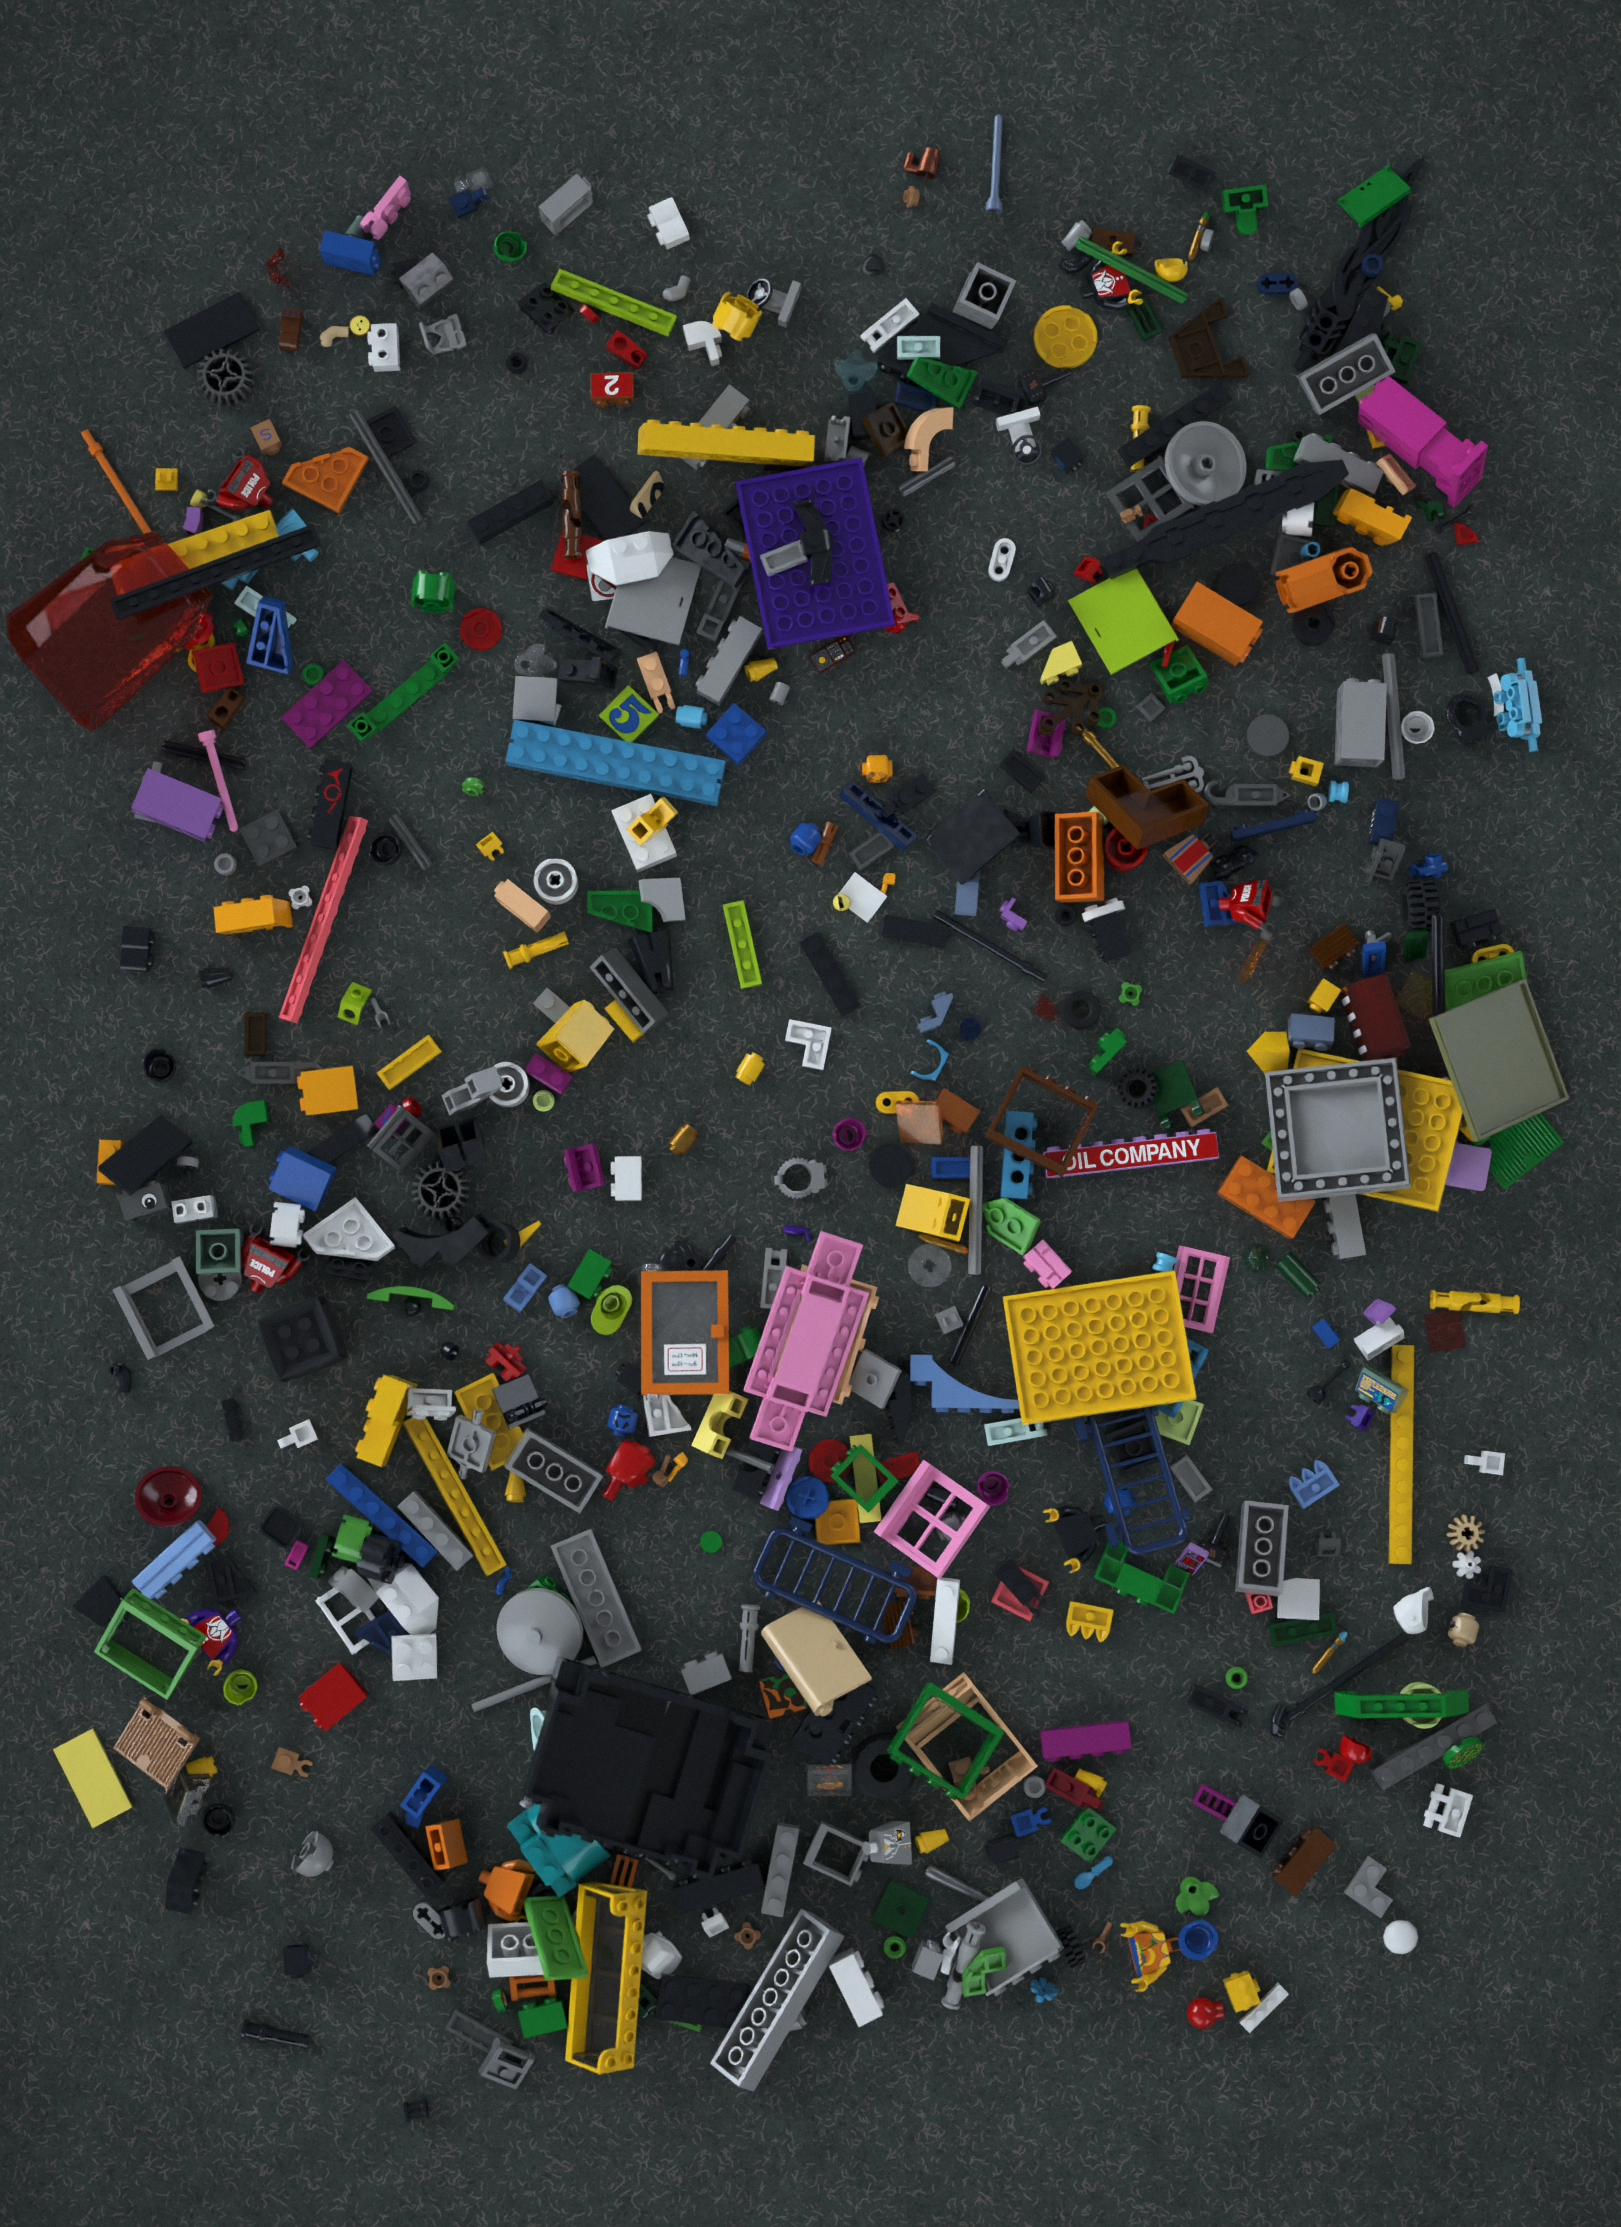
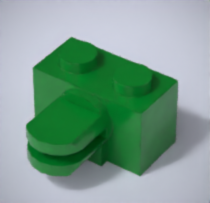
[1221,184,1268,235]

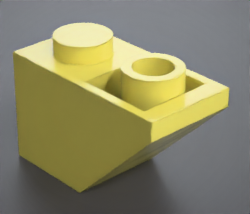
[1040,641,1082,685]

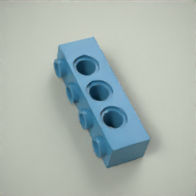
[1000,1111,1037,1200]

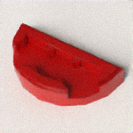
[206,1507,230,1546]

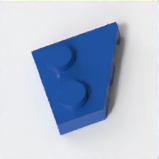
[1199,881,1242,927]

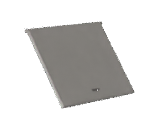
[605,557,701,645]

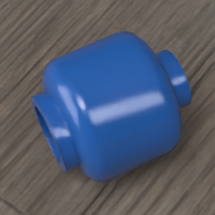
[790,823,821,855]

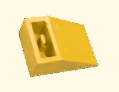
[895,1184,970,1242]

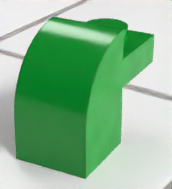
[232,1100,270,1148]

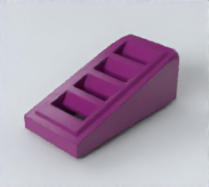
[1192,1783,1237,1821]

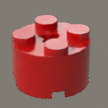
[1104,828,1148,872]

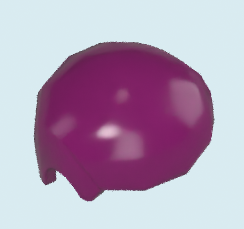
[832,1118,867,1151]
[977,1470,1010,1506]

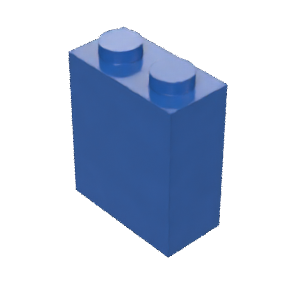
[319,230,381,275]
[269,1146,337,1211]

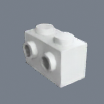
[367,323,400,372]
[611,1156,642,1201]

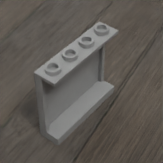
[945,1878,1064,1996]

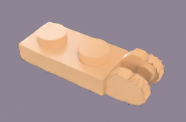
[637,652,675,714]

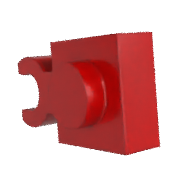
[1312,1748,1355,1782]

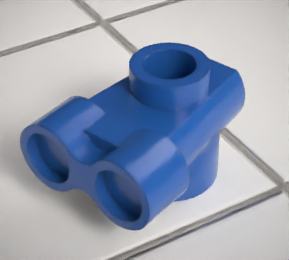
[1409,853,1448,879]

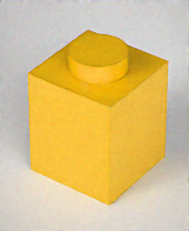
[1307,978,1341,1014]

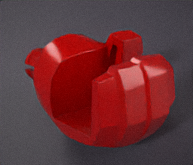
[601,1440,655,1502]

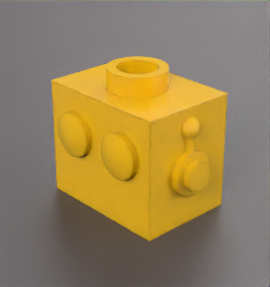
[1223,1970,1261,2012]

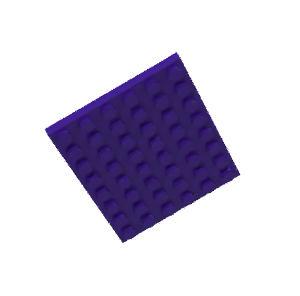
[735,458,895,650]

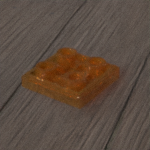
[896,1100,944,1144]

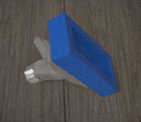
[1361,930,1392,978]

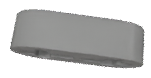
[413,1902,445,1939]

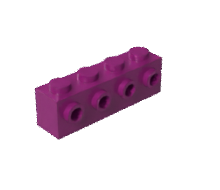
[1039,1720,1131,1762]

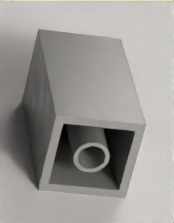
[952,262,1016,331]
[1335,678,1387,767]

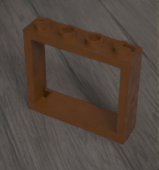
[984,1066,1099,1177]

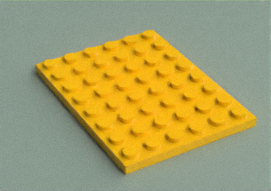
[1267,1049,1463,1212]
[1003,1270,1196,1426]

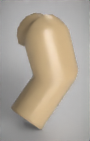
[320,326,349,347]

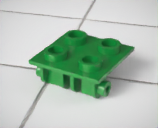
[1060,1807,1117,1863]

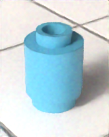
[676,705,708,729]

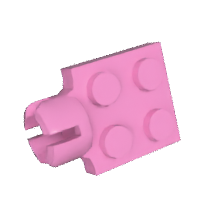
[360,176,411,240]

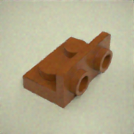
[894,1566,938,1600]

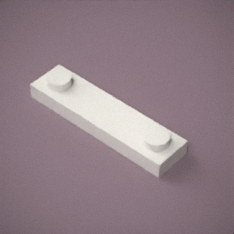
[930,1577,960,1665]

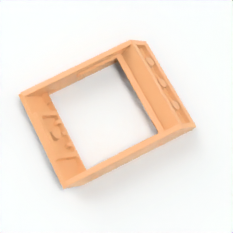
[896,1672,1038,1821]

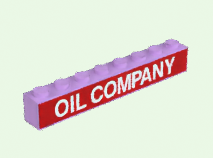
[1042,1129,1219,1179]

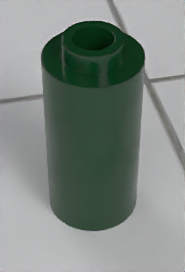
[1275,1251,1320,1297]

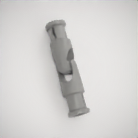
[941,1921,986,2010]

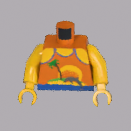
[1120,1921,1180,1992]

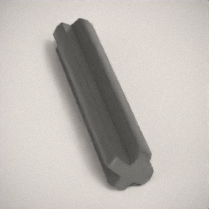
[898,455,956,497]
[389,814,432,871]

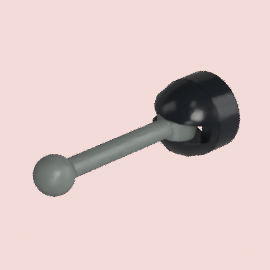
[628,1852,676,1880]

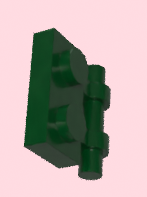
[1381,332,1422,384]

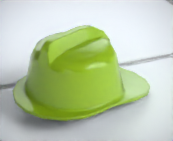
[591,1285,632,1335]

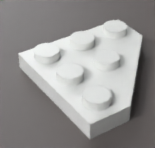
[302,1197,395,1261]

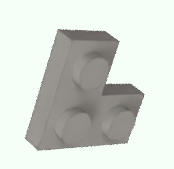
[1344,1856,1393,1918]

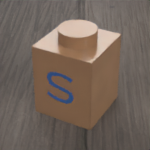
[250,419,283,456]

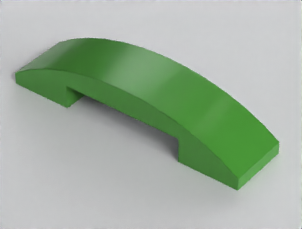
[367,1286,456,1310]

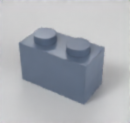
[1287,1013,1335,1051]

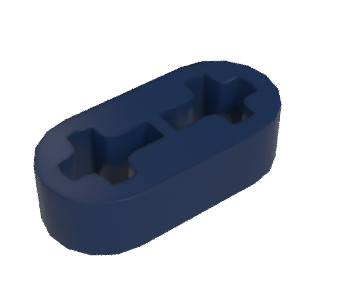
[1257,273,1298,295]

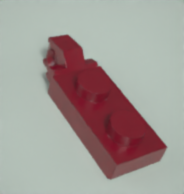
[1044,1767,1105,1810]

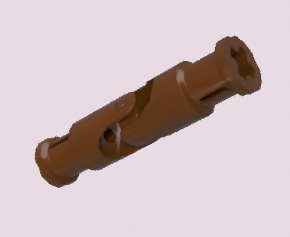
[561,471,582,559]

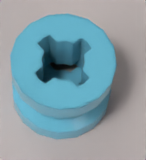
[1328,780,1349,803]
[1152,1252,1178,1272]

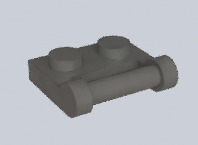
[478,2038,535,2090]

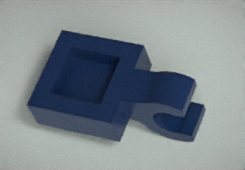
[449,187,488,218]

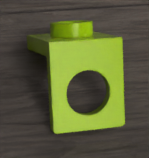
[338,982,372,1025]

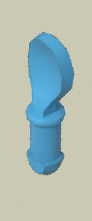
[1074,1856,1113,1889]

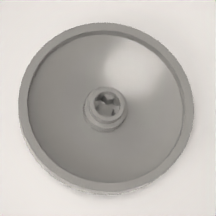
[1165,421,1247,506]
[497,1588,583,1675]

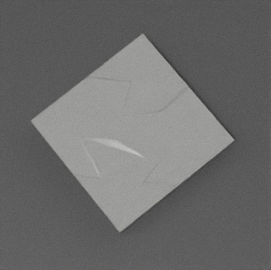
[1265,1058,1411,1202]

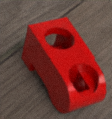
[605,330,648,370]

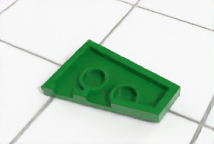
[906,357,978,409]
[1265,434,1333,472]

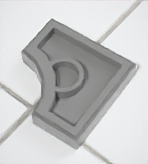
[639,878,686,922]

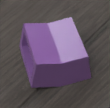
[182,507,204,536]

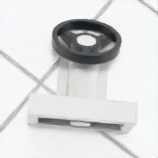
[996,407,1042,465]

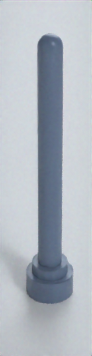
[985,114,1003,214]

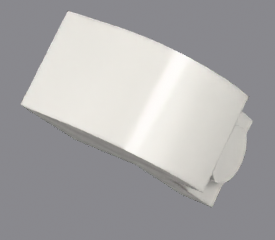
[683,321,722,366]

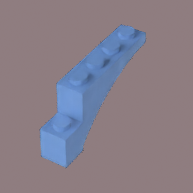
[910,1355,1019,1413]

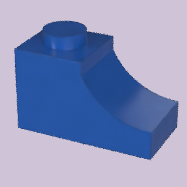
[400,1764,449,1819]

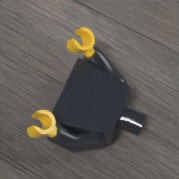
[1043,1505,1106,1574]

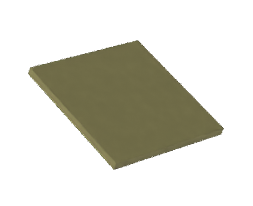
[1429,978,1569,1142]

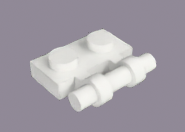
[1423,1783,1473,1838]

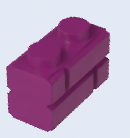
[524,1053,574,1096]

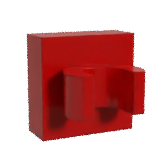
[1073,557,1103,583]

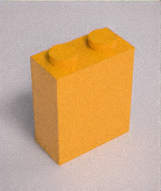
[297,1065,358,1115]

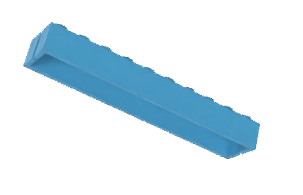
[506,720,726,807]

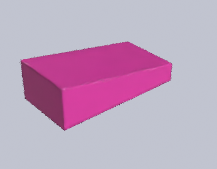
[285,1539,309,1570]

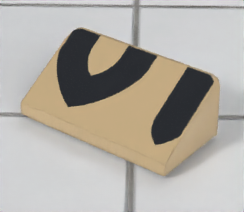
[630,471,665,519]

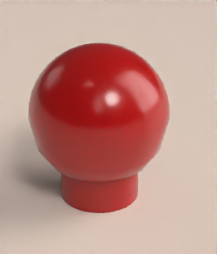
[1187,1997,1224,2029]

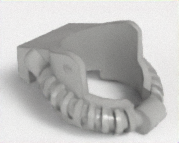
[774,1157,828,1199]

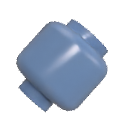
[548,1284,580,1318]

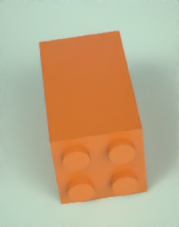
[1171,582,1263,666]

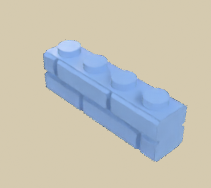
[132,1520,217,1600]

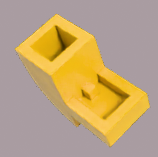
[626,797,678,846]

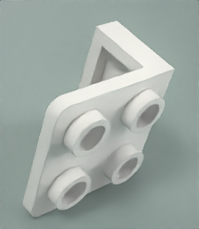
[406,1388,456,1420]

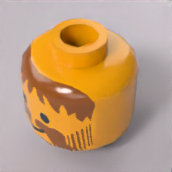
[862,755,892,783]

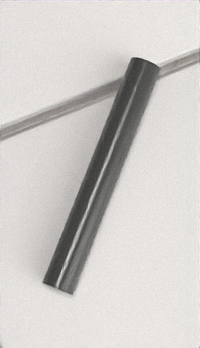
[725,1446,775,1473]

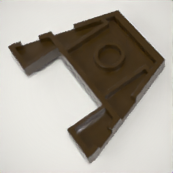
[1168,298,1250,378]

